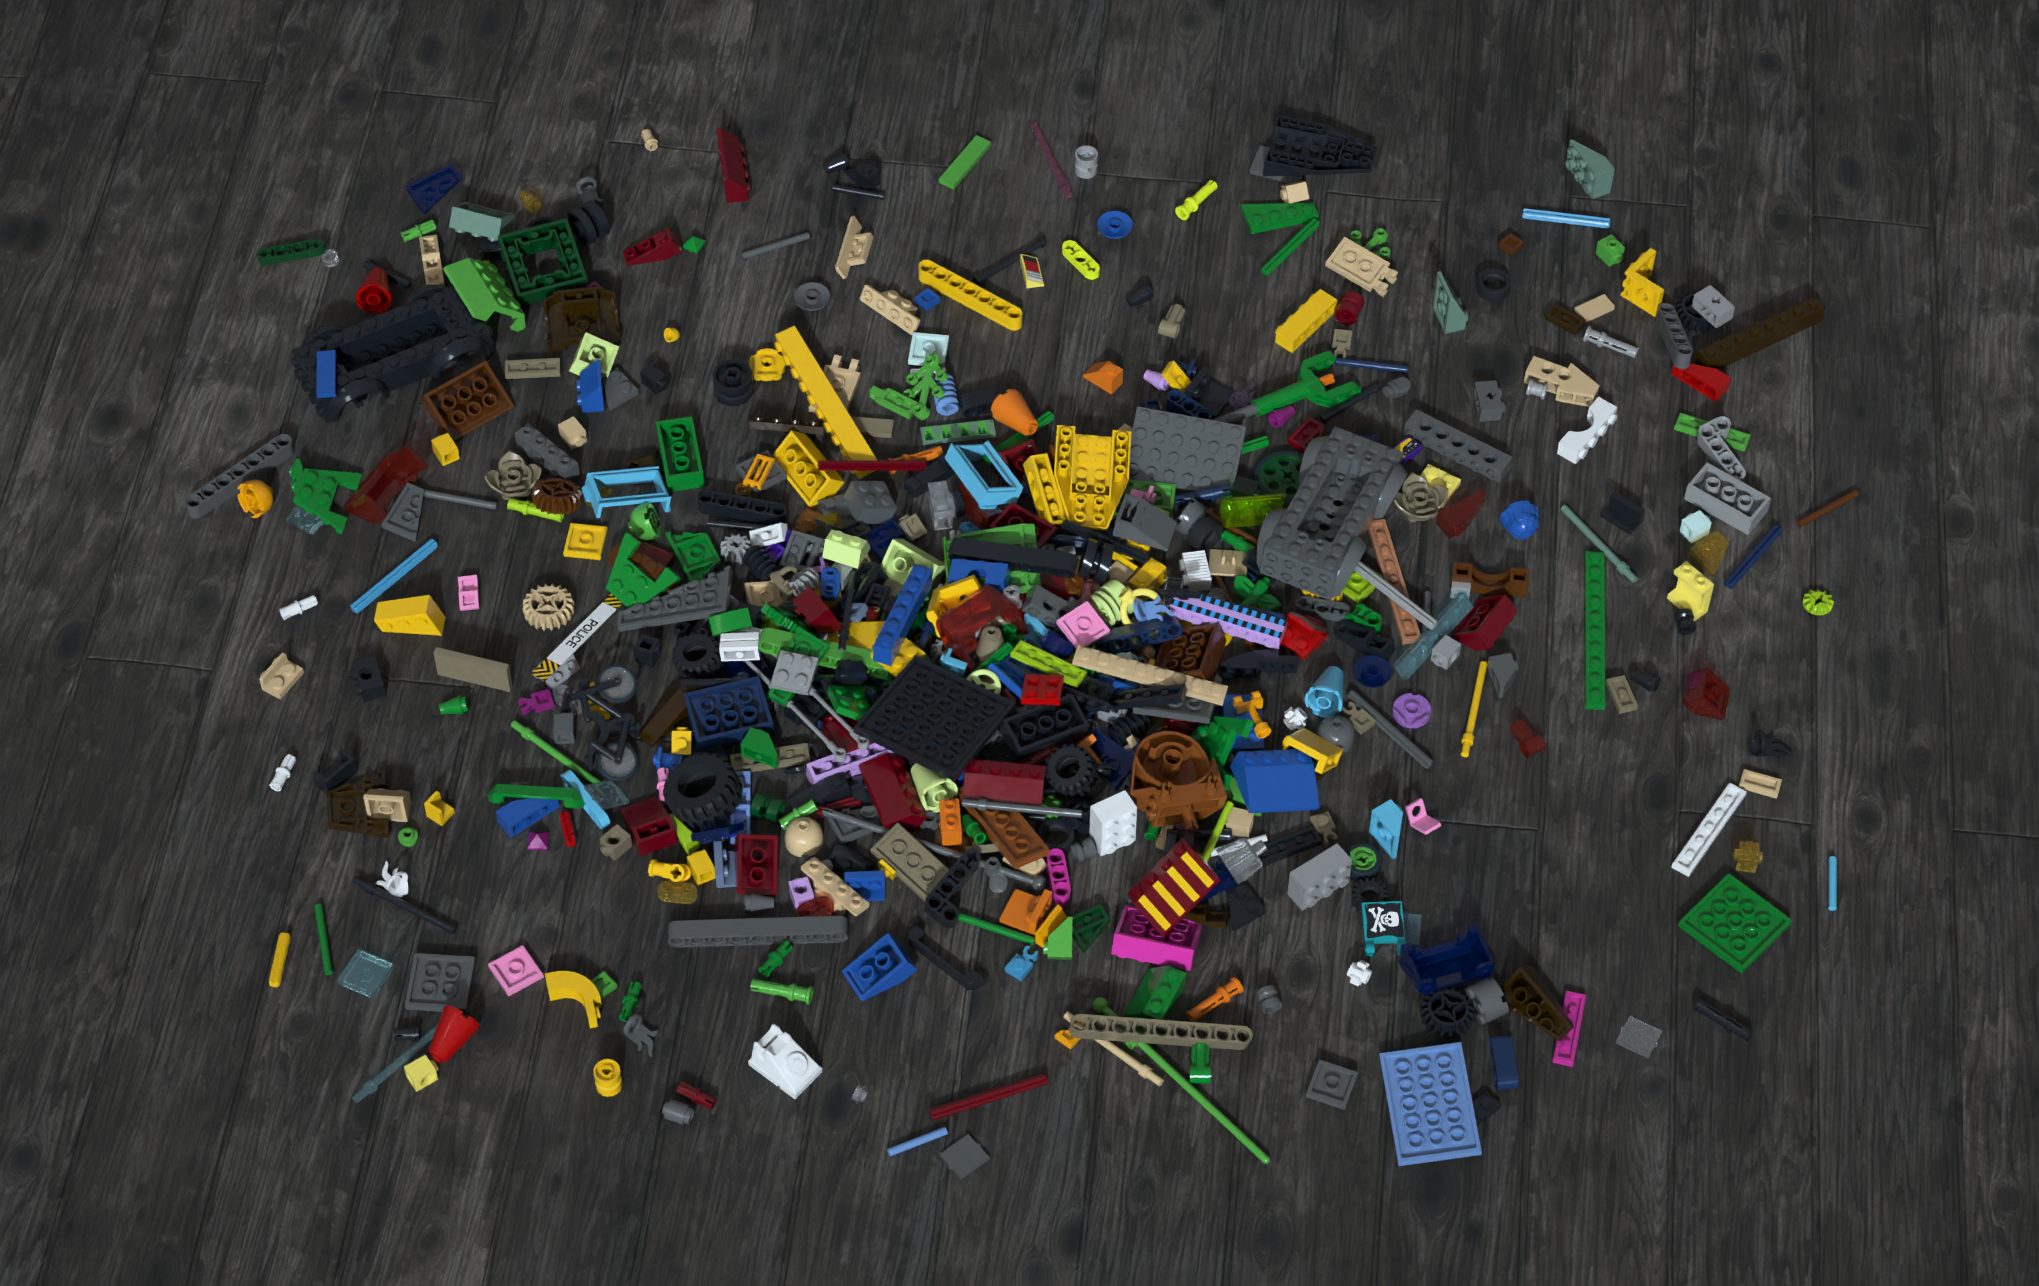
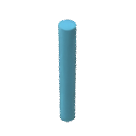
[1828,856,1837,911]

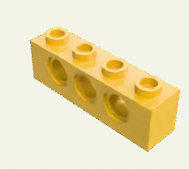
[1023,453,1067,531]

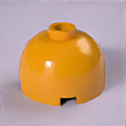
[237,480,273,518]

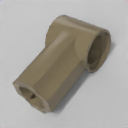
[1158,304,1186,339]

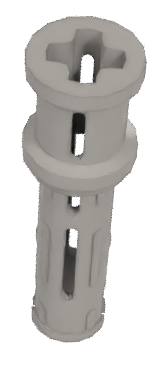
[1583,326,1639,359]

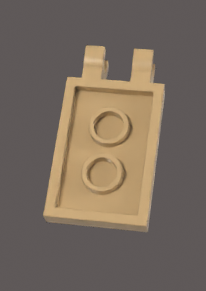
[1325,237,1398,297]
[809,355,861,413]

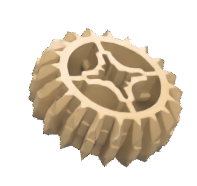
[522,583,574,631]

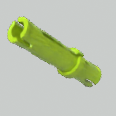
[507,497,564,522]

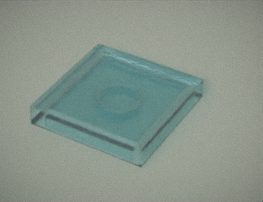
[337,949,394,999]

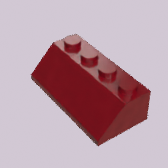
[717,128,750,203]
[858,753,927,832]
[962,759,1046,806]

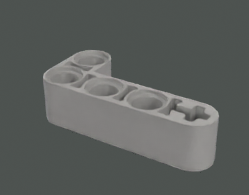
[1697,416,1746,483]

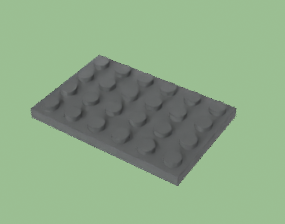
[1129,406,1247,499]

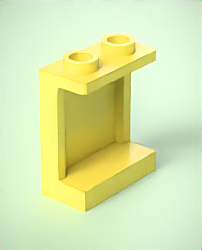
[1667,561,1714,621]

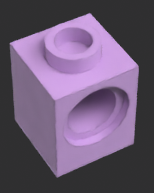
[788,877,815,912]

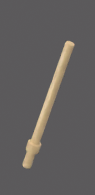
[1063,1011,1164,1086]

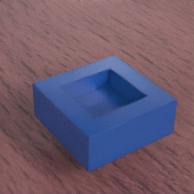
[915,288,940,311]

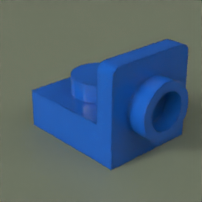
[653,747,683,773]

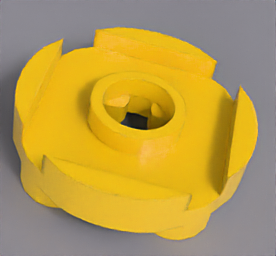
[749,348,786,381]

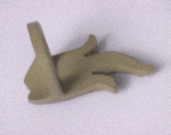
[770,565,798,601]

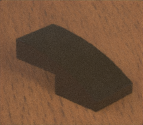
[1185,903,1230,928]

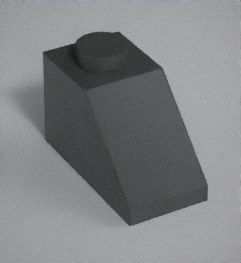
[1487,653,1518,698]

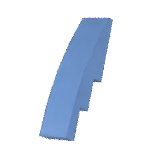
[730,771,751,844]

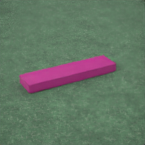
[1552,990,1586,1067]

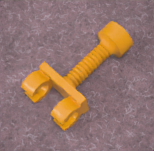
[1232,691,1271,738]

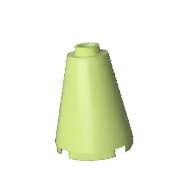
[911,763,958,812]

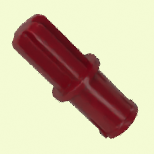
[676,1082,717,1111]

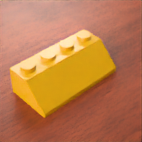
[772,430,844,507]

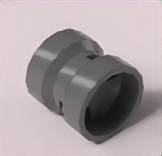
[1070,838,1097,863]
[1257,985,1282,1014]

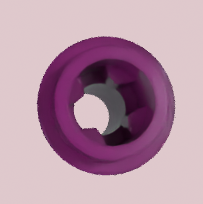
[1268,405,1295,427]

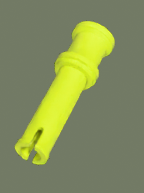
[1175,180,1218,220]

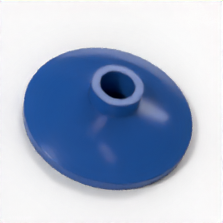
[1097,211,1133,239]

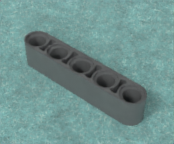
[1656,303,1693,369]

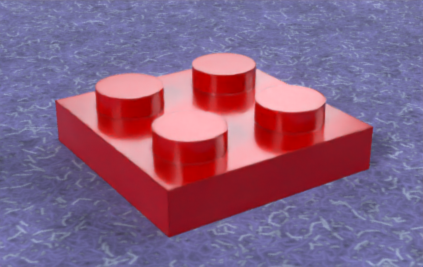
[1021,674,1064,705]

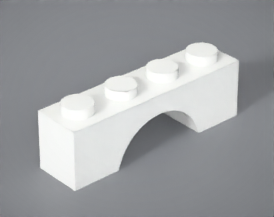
[1557,397,1617,464]

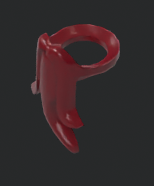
[1163,718,1197,736]

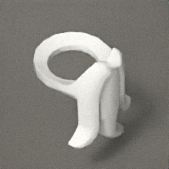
[375,861,408,898]

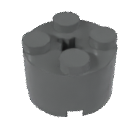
[1465,976,1509,1025]

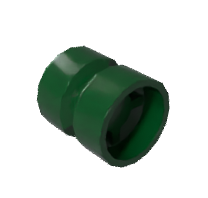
[750,792,786,824]

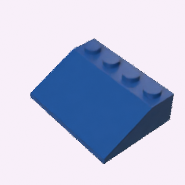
[1230,749,1320,813]

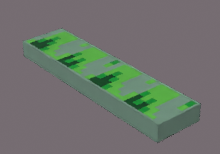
[920,419,996,445]

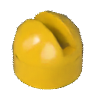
[664,327,680,342]

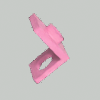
[1405,798,1441,835]

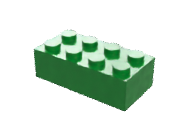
[656,416,704,492]

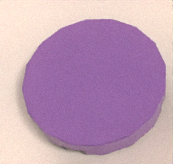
[1392,693,1431,728]

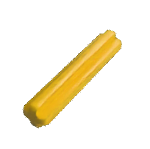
[269,932,291,987]

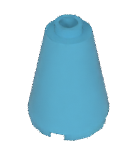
[1304,666,1344,717]

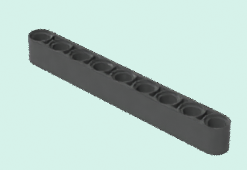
[668,916,848,947]

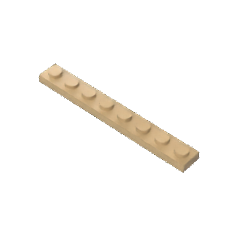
[1072,645,1228,706]

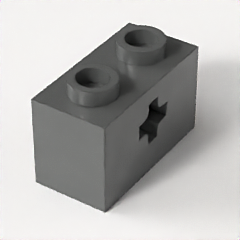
[1473,380,1505,422]

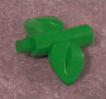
[1234,574,1281,611]

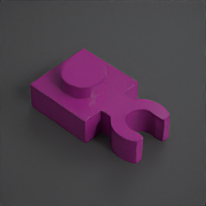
[518,689,555,714]

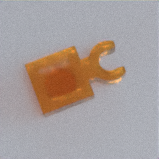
[793,507,823,534]
[1064,576,1097,597]

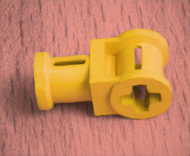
[648,859,691,882]

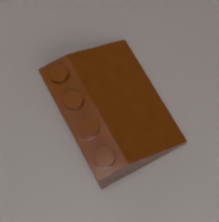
[420,361,515,441]
[1153,623,1227,682]

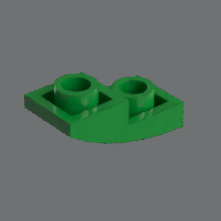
[289,459,303,494]
[708,608,752,637]

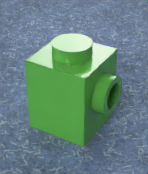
[1596,234,1625,267]

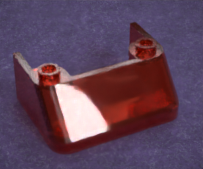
[343,445,428,524]
[936,585,1029,672]

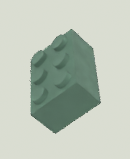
[449,202,515,241]

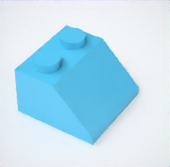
[1369,799,1403,859]

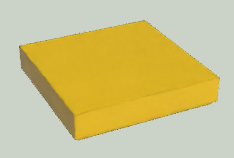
[563,523,608,560]

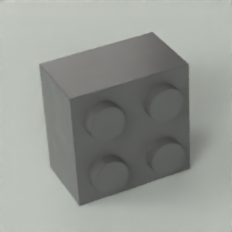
[844,481,897,524]

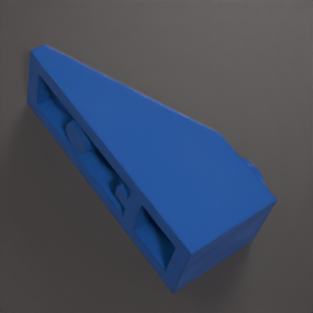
[496,798,560,838]

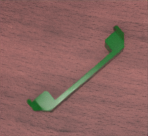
[487,784,584,808]

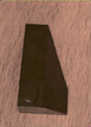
[638,677,706,748]

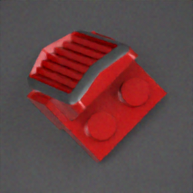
[1280,611,1329,661]

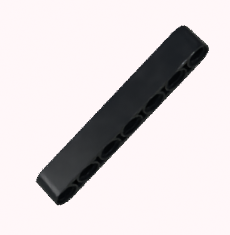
[948,537,1079,578]

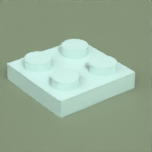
[908,332,949,368]

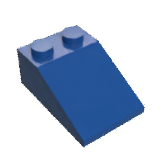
[1222,694,1264,753]
[842,933,918,1002]

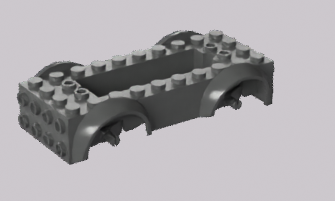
[1257,426,1408,600]

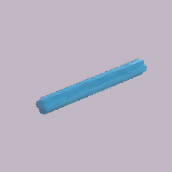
[1522,208,1610,229]

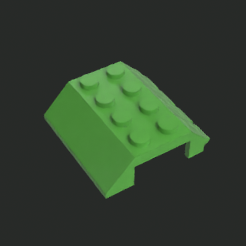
[443,258,526,332]

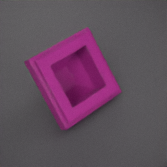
[527,832,549,850]

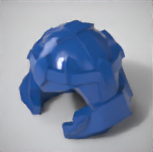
[1500,501,1539,540]

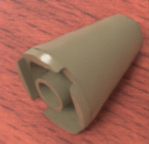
[975,626,1008,668]

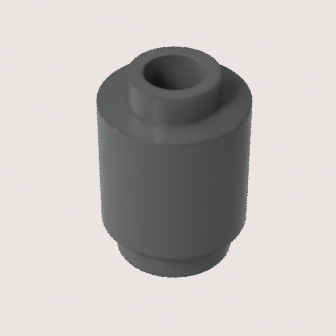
[662,1099,695,1125]

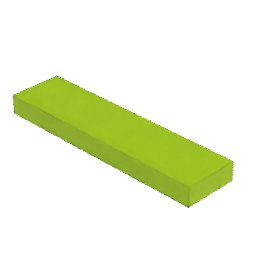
[1010,640,1087,688]

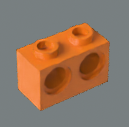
[939,798,962,846]

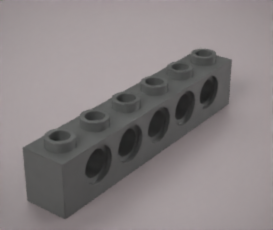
[1404,409,1513,483]

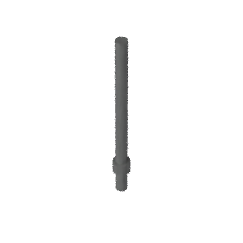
[962,798,1082,818]

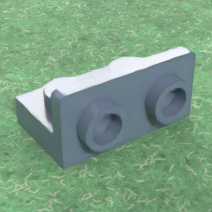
[714,841,736,888]

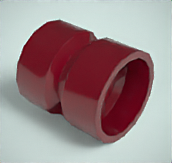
[1335,291,1365,325]

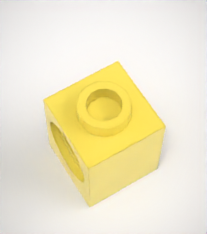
[404,1054,439,1092]

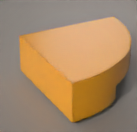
[1055,1030,1080,1050]

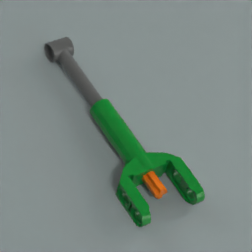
[1213,351,1361,424]

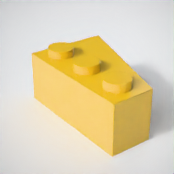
[374,595,446,636]

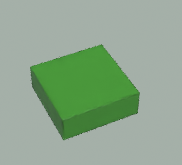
[591,971,617,999]

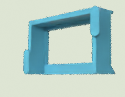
[945,441,1023,509]
[582,466,672,518]

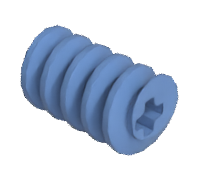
[934,374,959,416]

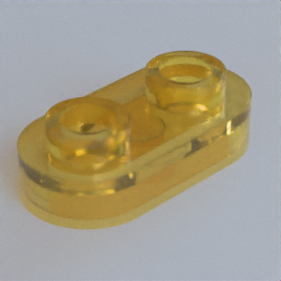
[657,881,698,904]

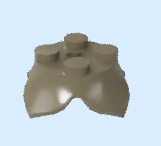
[484,450,542,500]
[1393,472,1449,522]

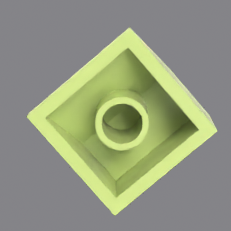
[569,332,619,378]
[822,530,870,569]

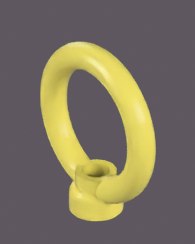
[1118,587,1164,626]

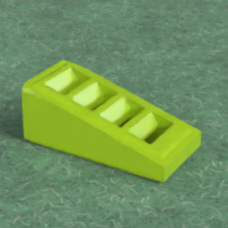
[669,813,700,856]

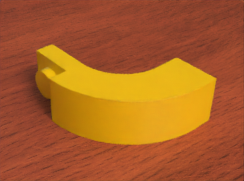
[545,971,602,1028]

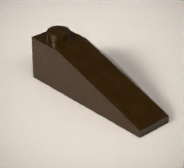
[1500,966,1574,1041]

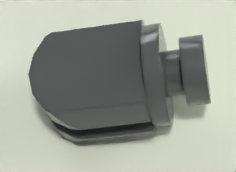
[1383,377,1411,398]

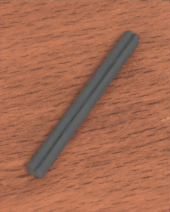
[1346,690,1433,769]

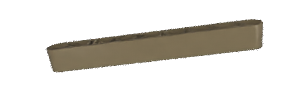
[1068,1014,1253,1050]

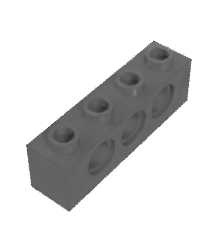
[514,423,580,482]

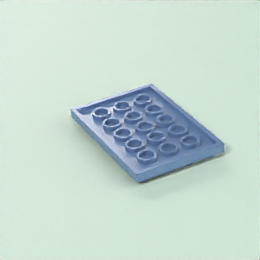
[1379,1042,1482,1166]

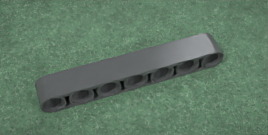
[185,434,294,519]

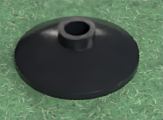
[848,775,873,803]

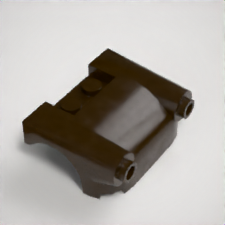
[543,286,621,352]

